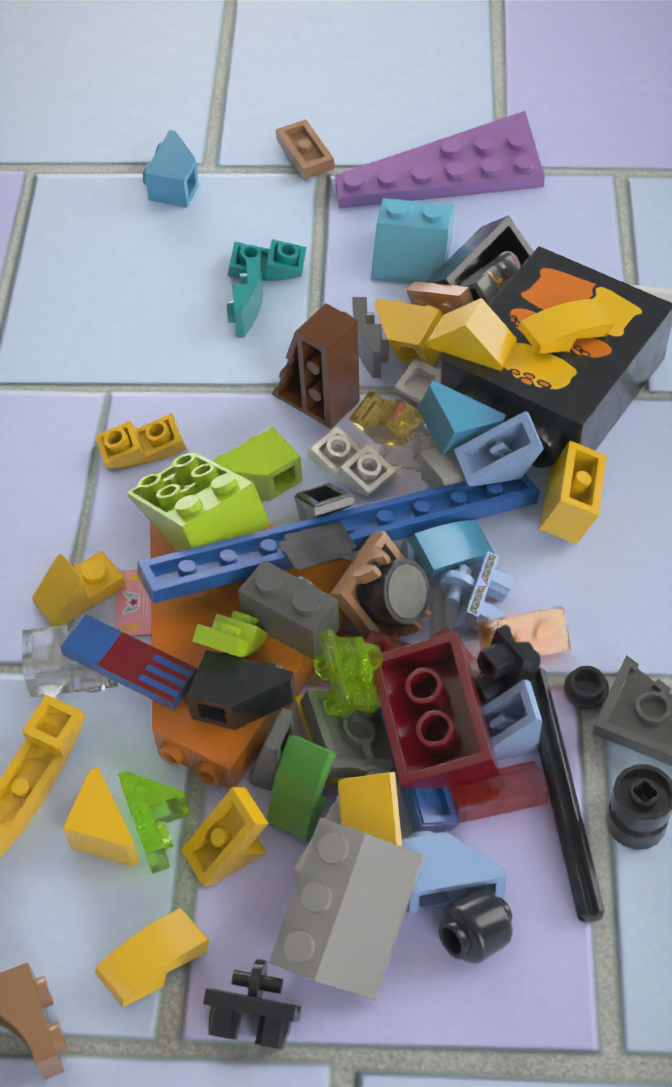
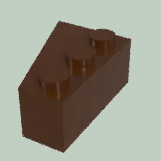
[272,303,360,429]

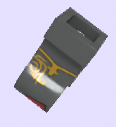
[459,253,519,305]

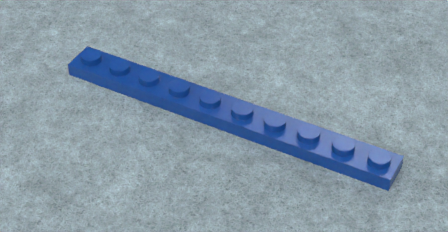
[137,473,540,604]

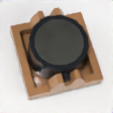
[330,531,431,654]

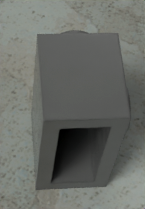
[238,560,339,661]

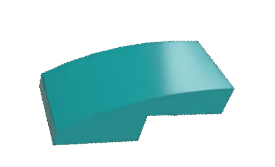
[227,239,306,281]
[226,257,263,338]

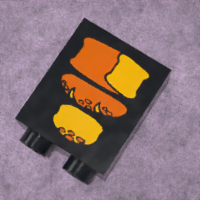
[441,246,672,468]

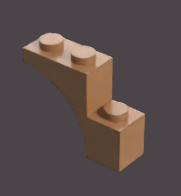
[0,962,68,1079]

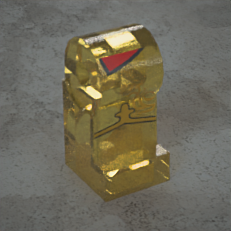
[349,391,424,446]

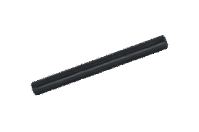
[525,667,605,923]

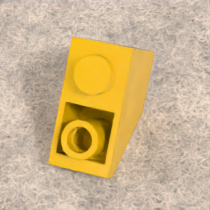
[374,299,443,367]

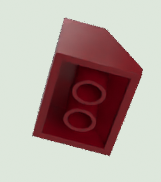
[369,630,501,788]

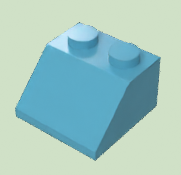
[371,198,454,284]

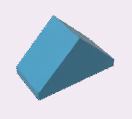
[417,380,506,455]

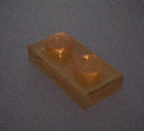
[476,606,571,656]

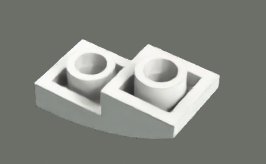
[308,426,396,497]

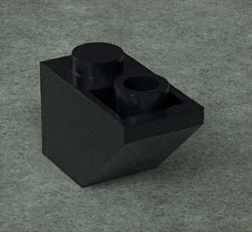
[187,650,296,730]

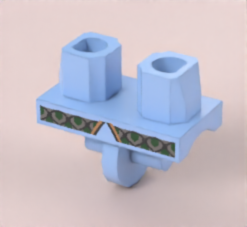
[439,551,514,636]

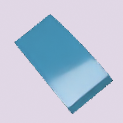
[409,520,495,577]

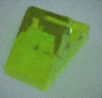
[118,771,190,874]

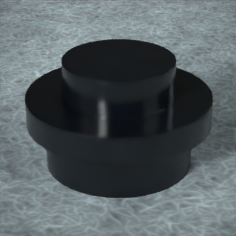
[564,666,609,709]

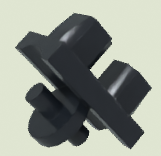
[474,625,541,707]
[203,958,302,1049]

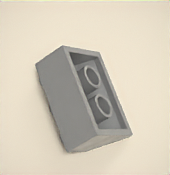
[269,817,425,1000]

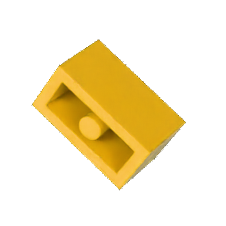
[539,441,607,544]

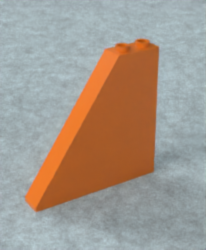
[150,472,352,789]

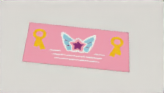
[115,570,151,636]

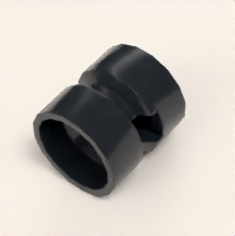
[606,764,672,850]

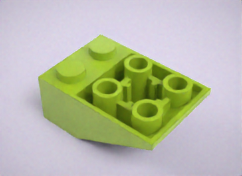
[126,452,271,552]

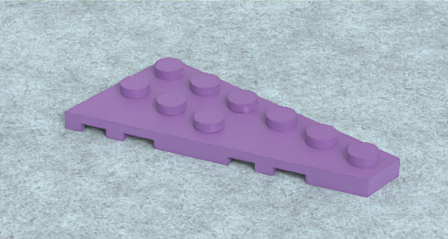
[335,111,545,208]

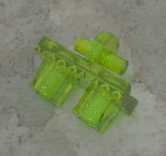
[313,629,383,718]

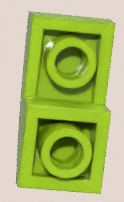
[192,611,269,657]

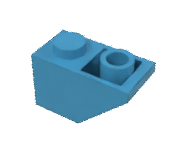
[143,130,199,207]

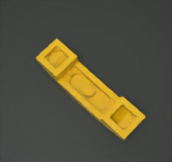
[0,694,86,858]

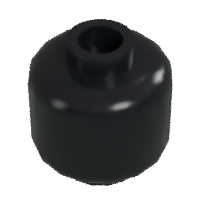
[438,889,513,963]

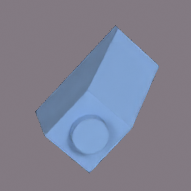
[402,831,507,913]

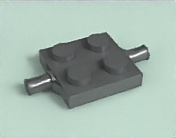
[300,663,397,778]

